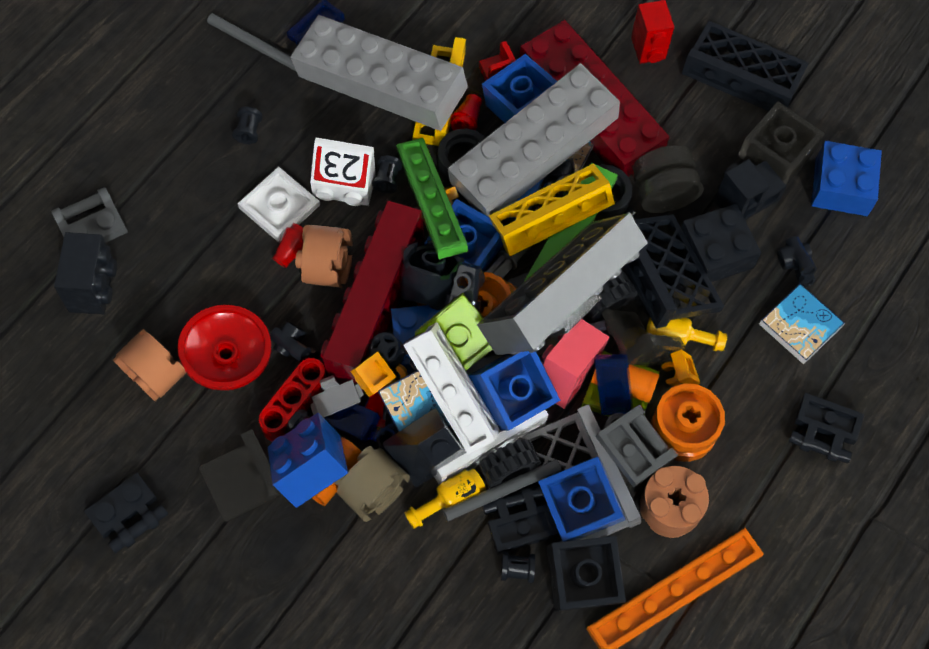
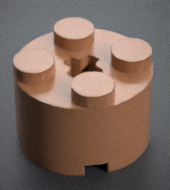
[295,225,353,288]
[113,329,186,401]
[640,466,709,538]

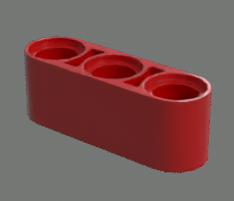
[259,358,326,442]

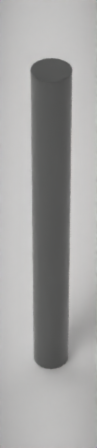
[207,13,297,72]
[442,459,561,522]

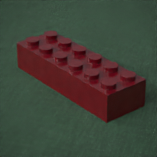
[520,20,670,177]
[321,201,425,392]

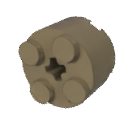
[334,446,410,522]

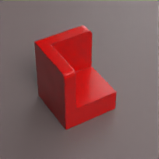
[479,41,516,81]

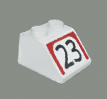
[310,138,376,206]

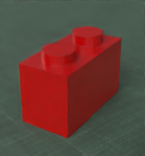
[631,0,674,64]

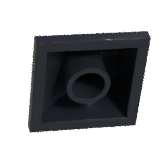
[383,408,467,488]

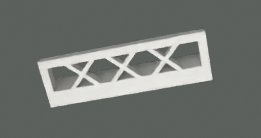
[404,322,500,455]
[434,410,549,484]

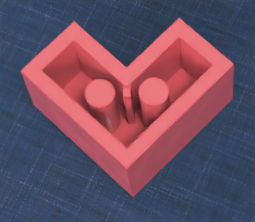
[541,317,609,409]

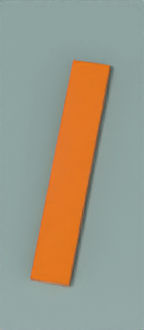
[587,528,764,649]

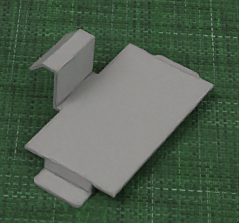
[310,375,364,418]

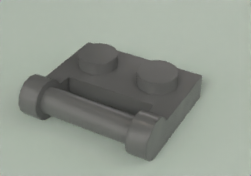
[51,187,128,243]
[595,405,678,488]

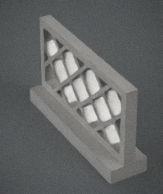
[521,404,641,540]

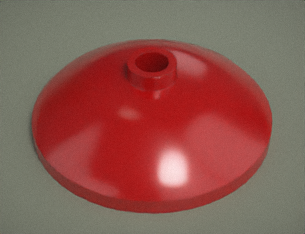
[178,305,271,390]

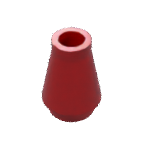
[451,94,482,130]
[272,223,304,268]

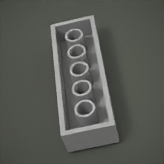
[290,15,468,131]
[448,63,620,217]

